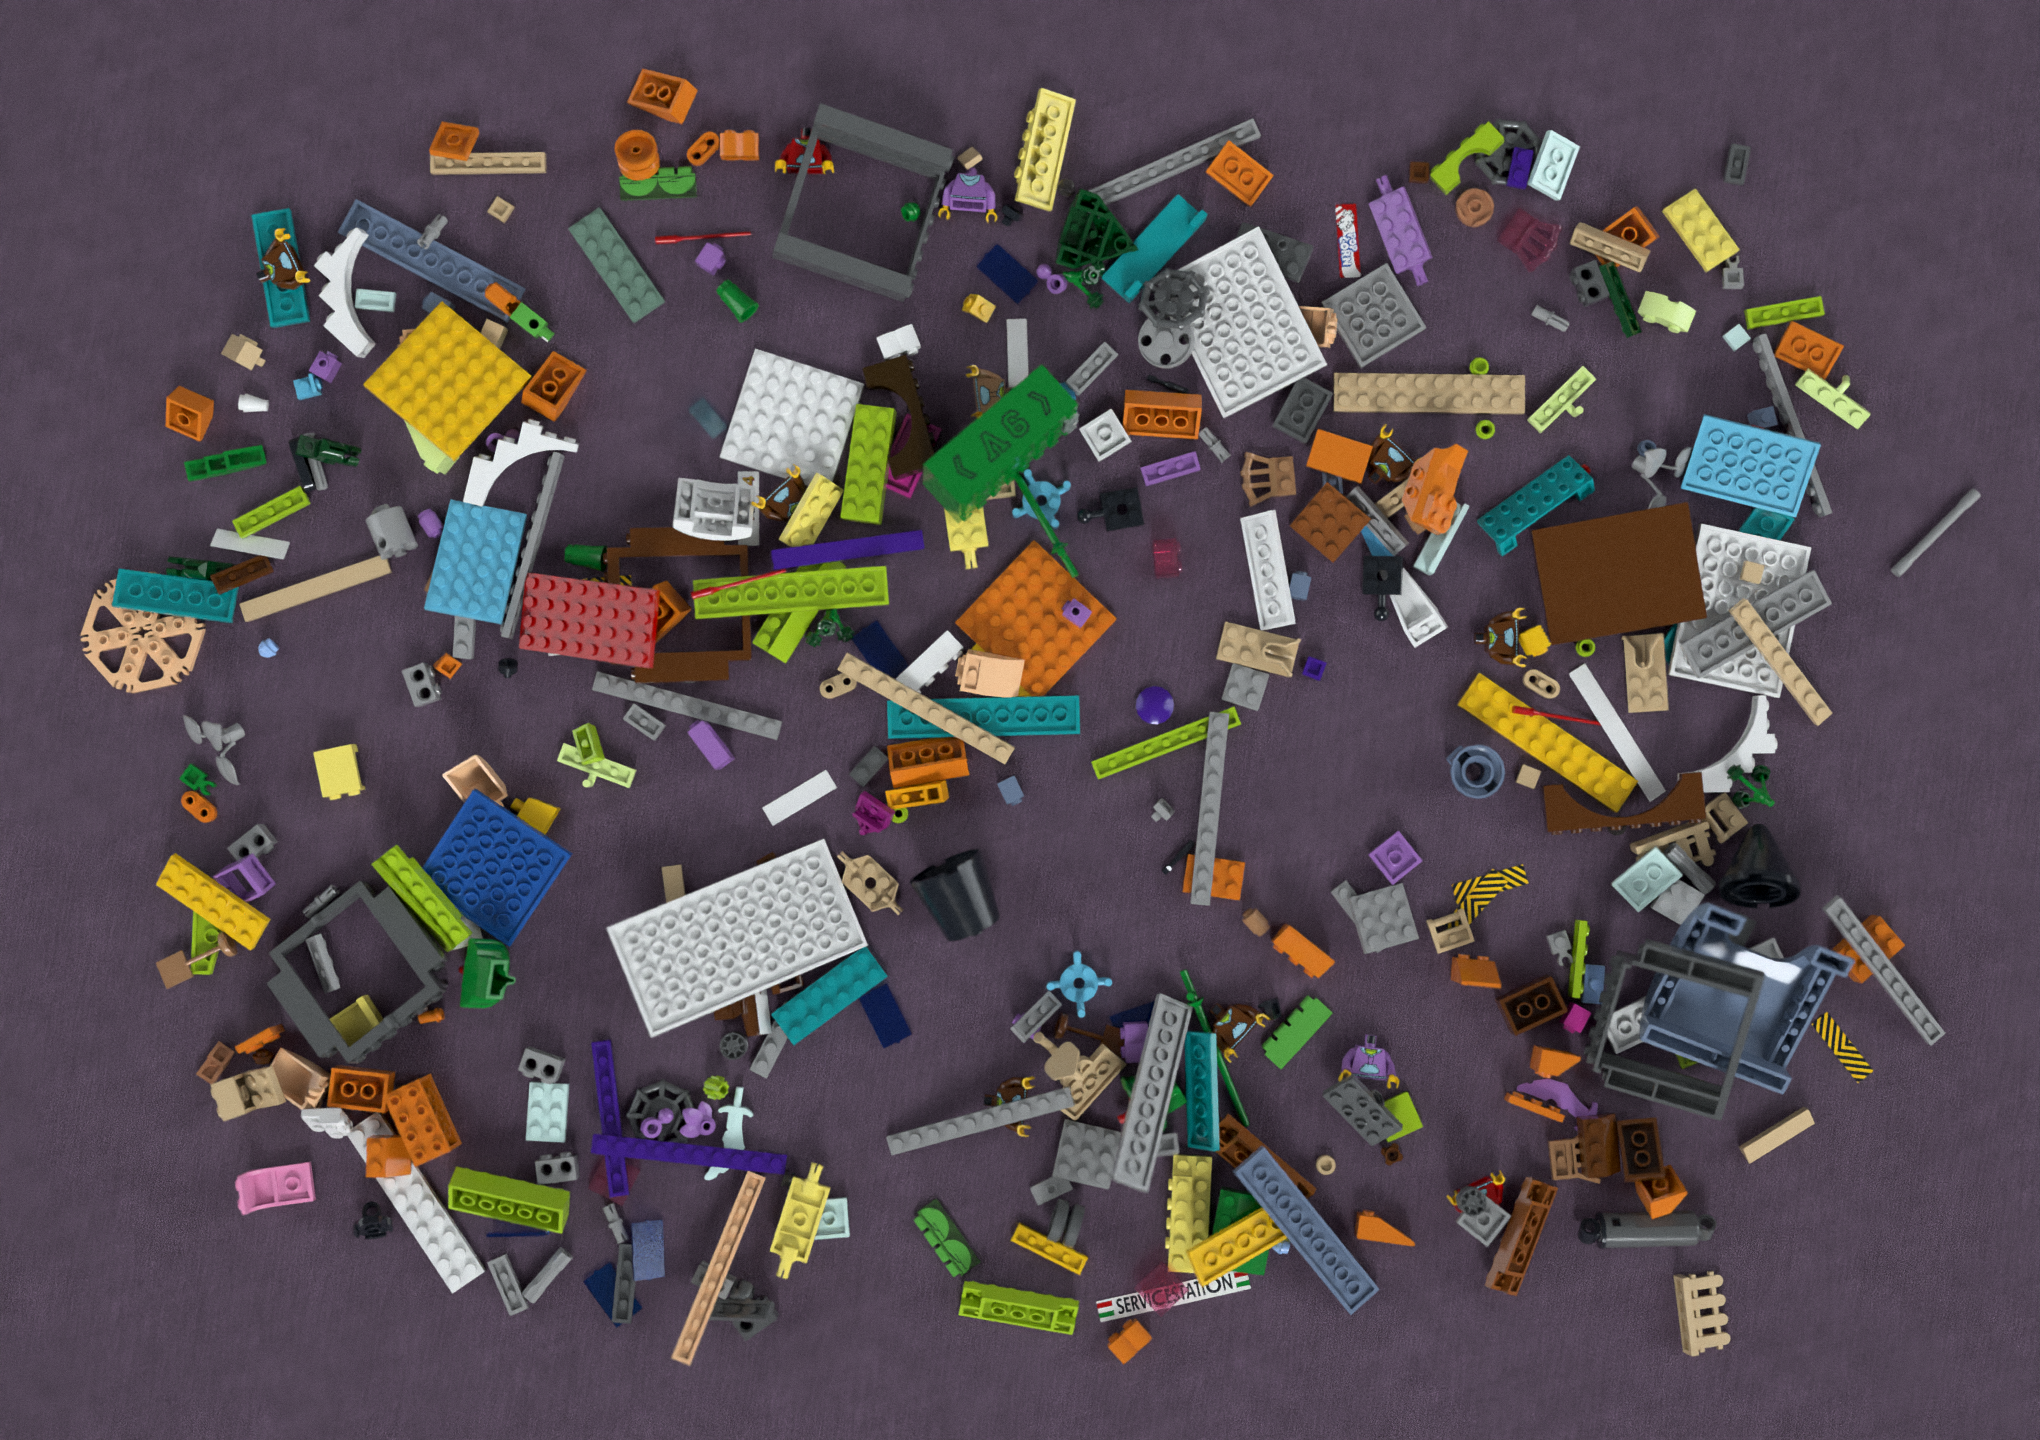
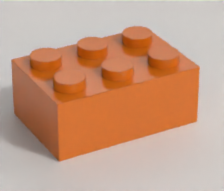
[1832,915,1905,983]
[327,1065,396,1113]

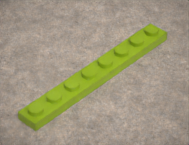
[1091,707,1241,780]

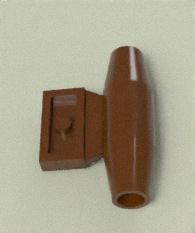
[714,991,763,1037]

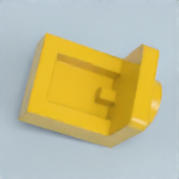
[962,294,996,323]

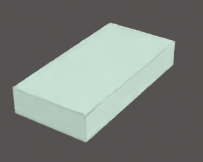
[355,289,396,312]

